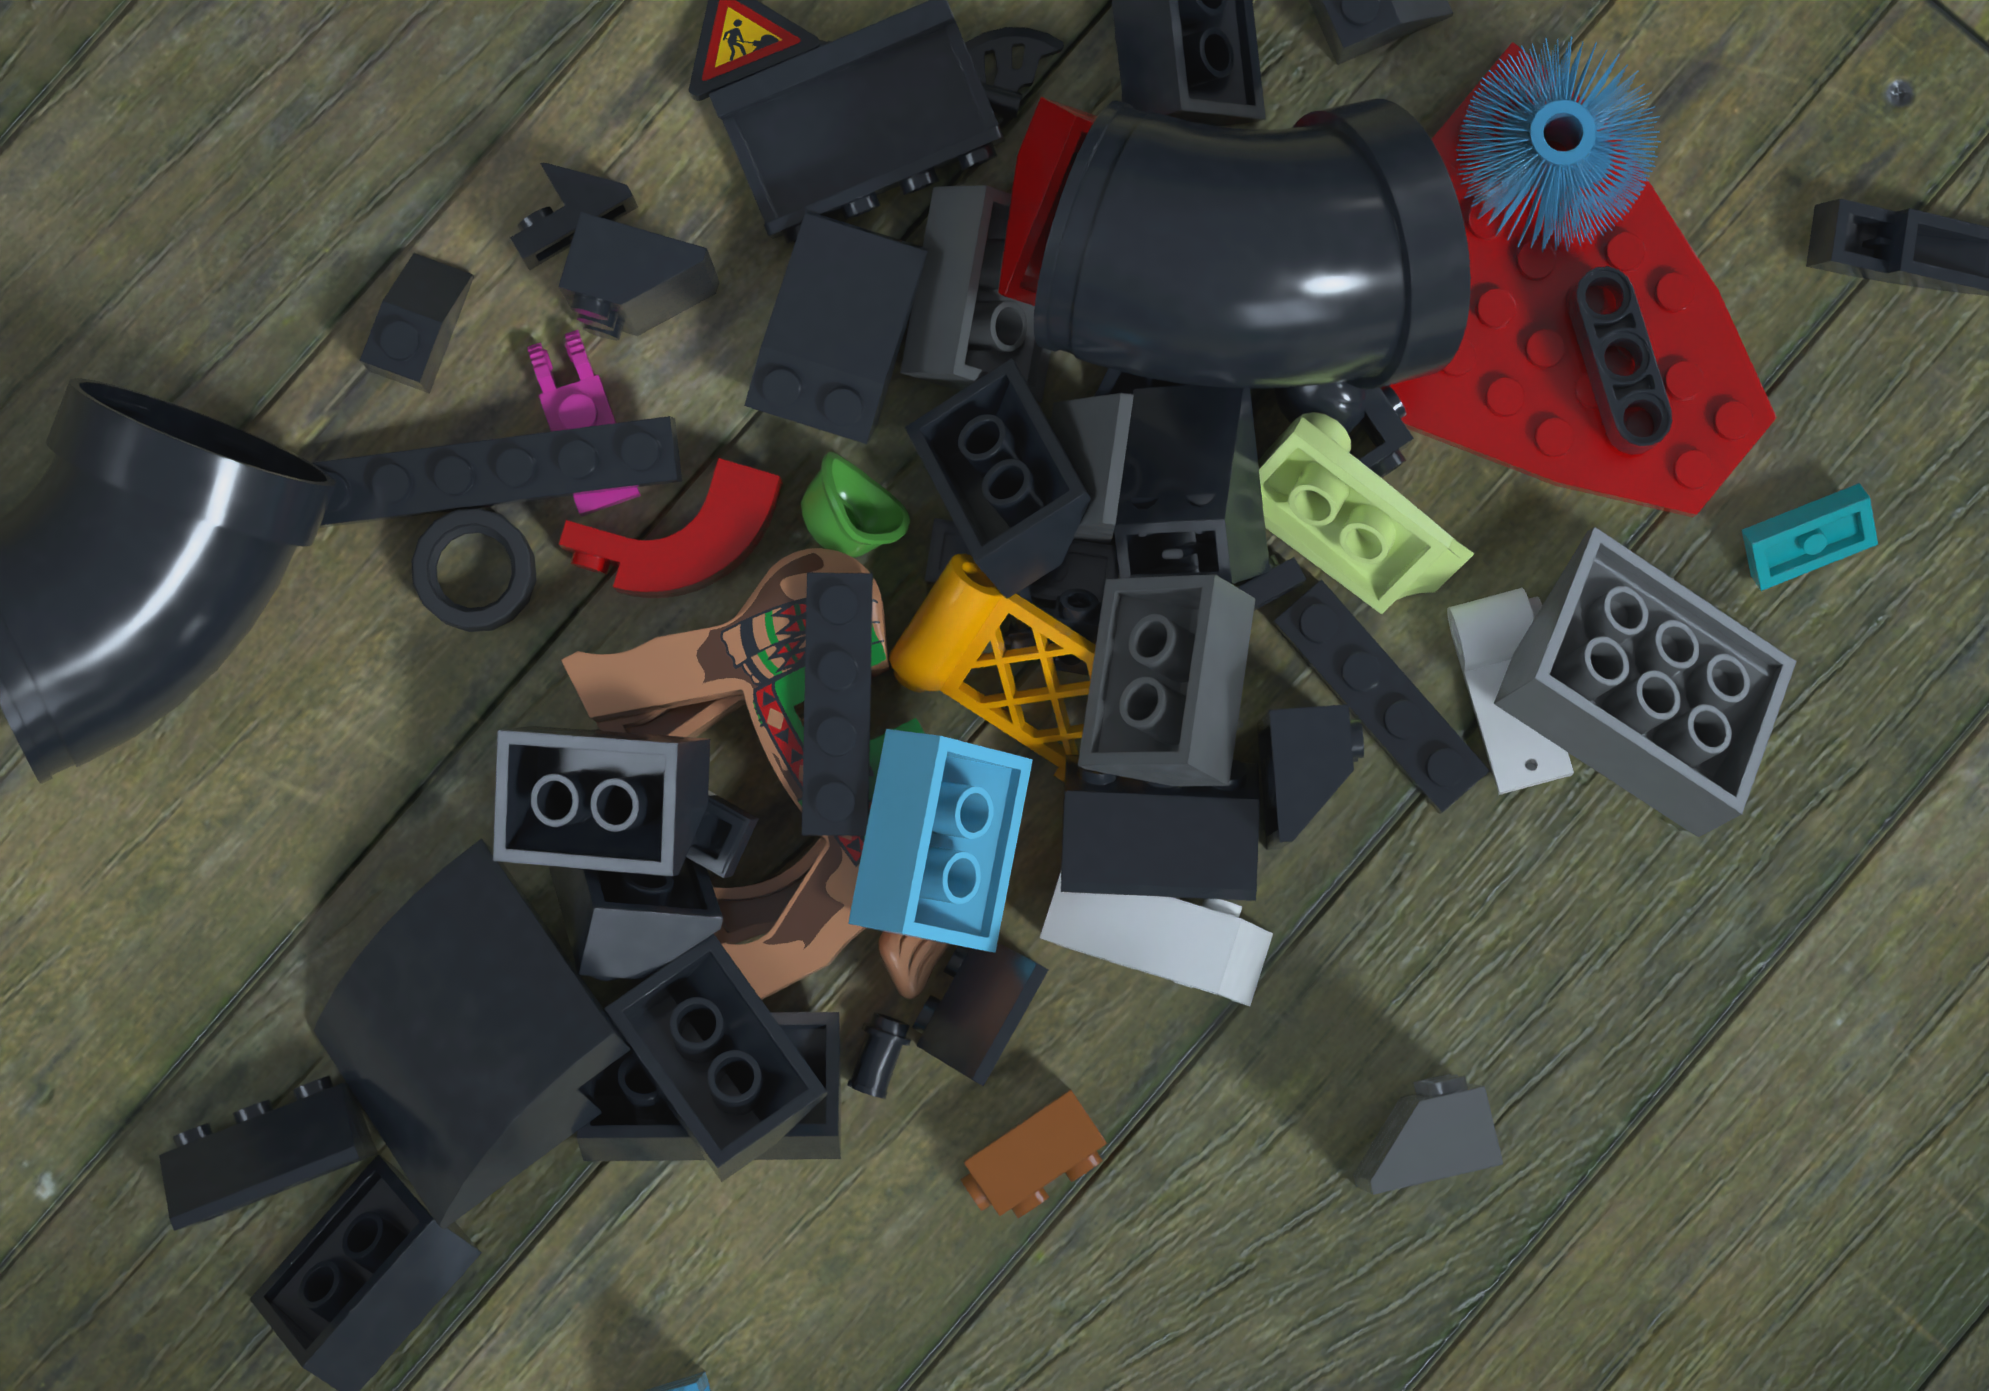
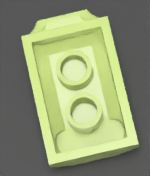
[1258,412,1474,614]

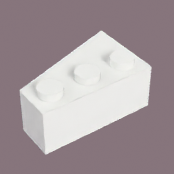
[1040,873,1273,1006]

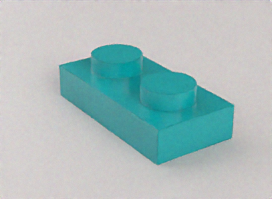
[1742,483,1878,591]

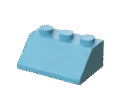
[848,729,1033,953]

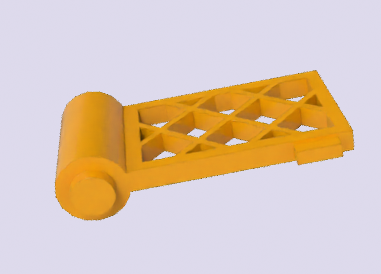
[889,554,1096,782]

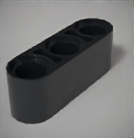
[1568,266,1673,455]

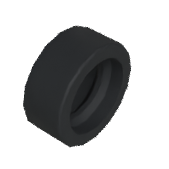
[411,508,537,632]

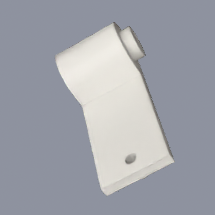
[1447,588,1574,795]

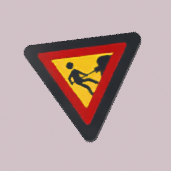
[689,0,821,101]

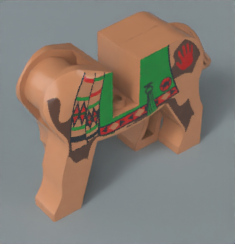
[561,548,950,1000]

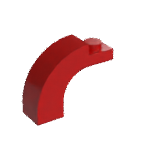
[559,458,783,598]

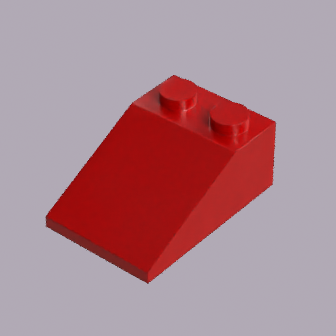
[998,96,1098,306]

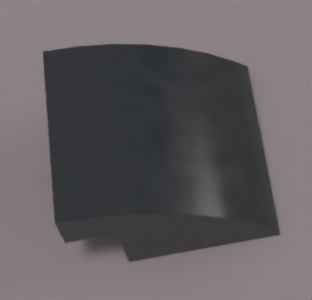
[313,838,631,1230]

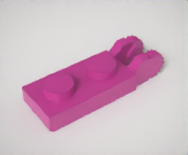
[527,330,641,517]

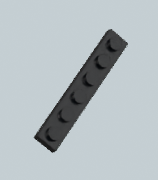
[313,416,682,528]

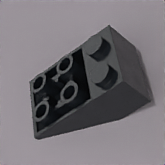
[1114,384,1270,584]

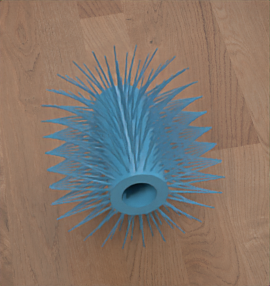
[1456,36,1661,252]

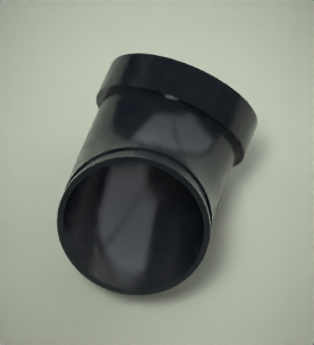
[1034,98,1471,389]
[0,378,337,784]

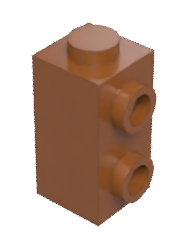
[960,1089,1107,1218]

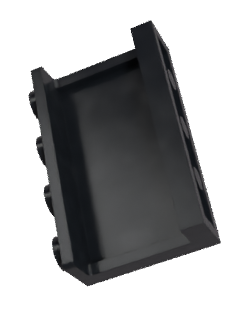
[709,0,1005,245]

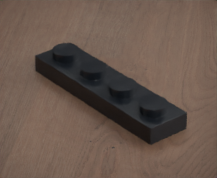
[802,572,873,837]
[1272,579,1490,814]

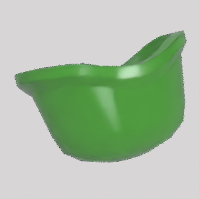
[801,451,910,558]

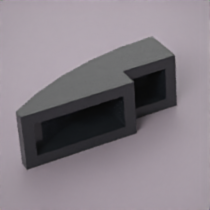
[1806,198,1989,296]

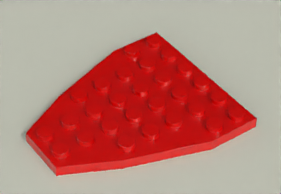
[1389,42,1777,518]

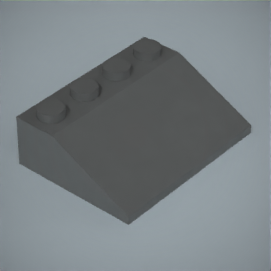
[1494,527,1797,837]

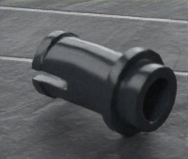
[847,1012,912,1099]

